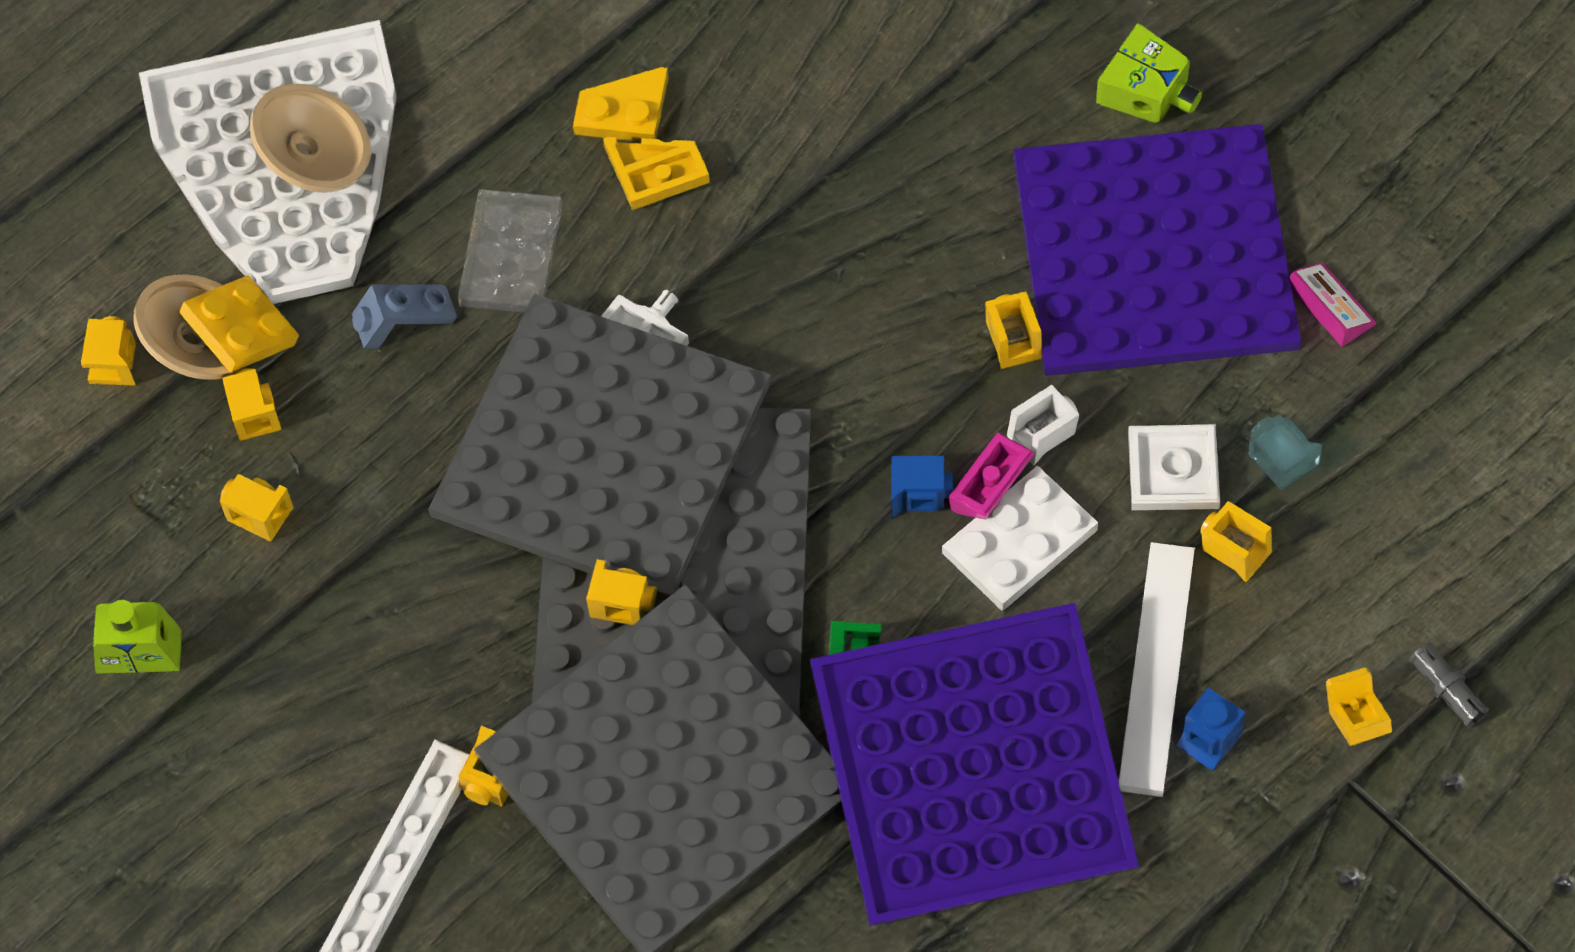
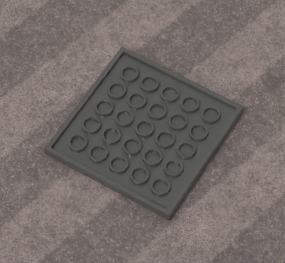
[428,294,771,600]
[474,585,842,952]

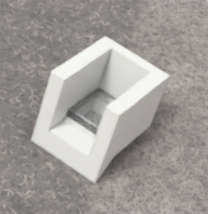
[1007,385,1079,465]

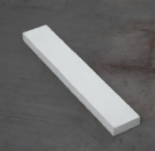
[1119,542,1195,797]
[320,740,470,952]

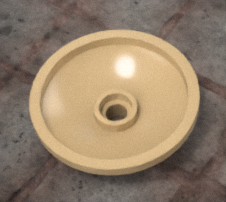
[250,84,371,193]
[133,274,247,380]

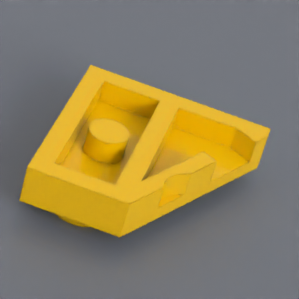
[573,67,668,142]
[603,136,710,210]

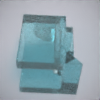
[1248,414,1323,490]

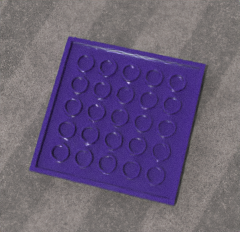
[1013,124,1301,376]
[810,603,1139,927]

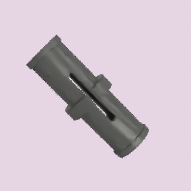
[1409,642,1489,728]

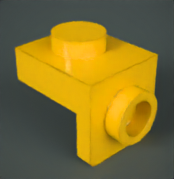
[1326,667,1392,746]

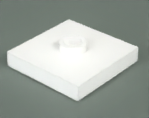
[1128,424,1220,510]

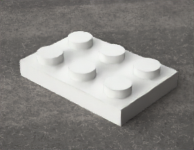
[942,466,1098,612]

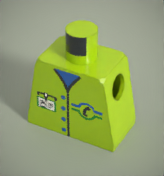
[1096,23,1202,123]
[94,600,182,674]

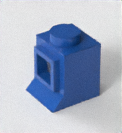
[891,456,953,519]
[1176,687,1246,771]

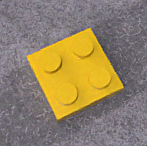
[179,275,299,373]

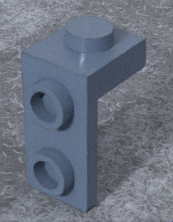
[352,284,457,349]

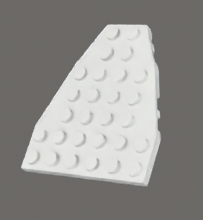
[139,20,397,304]

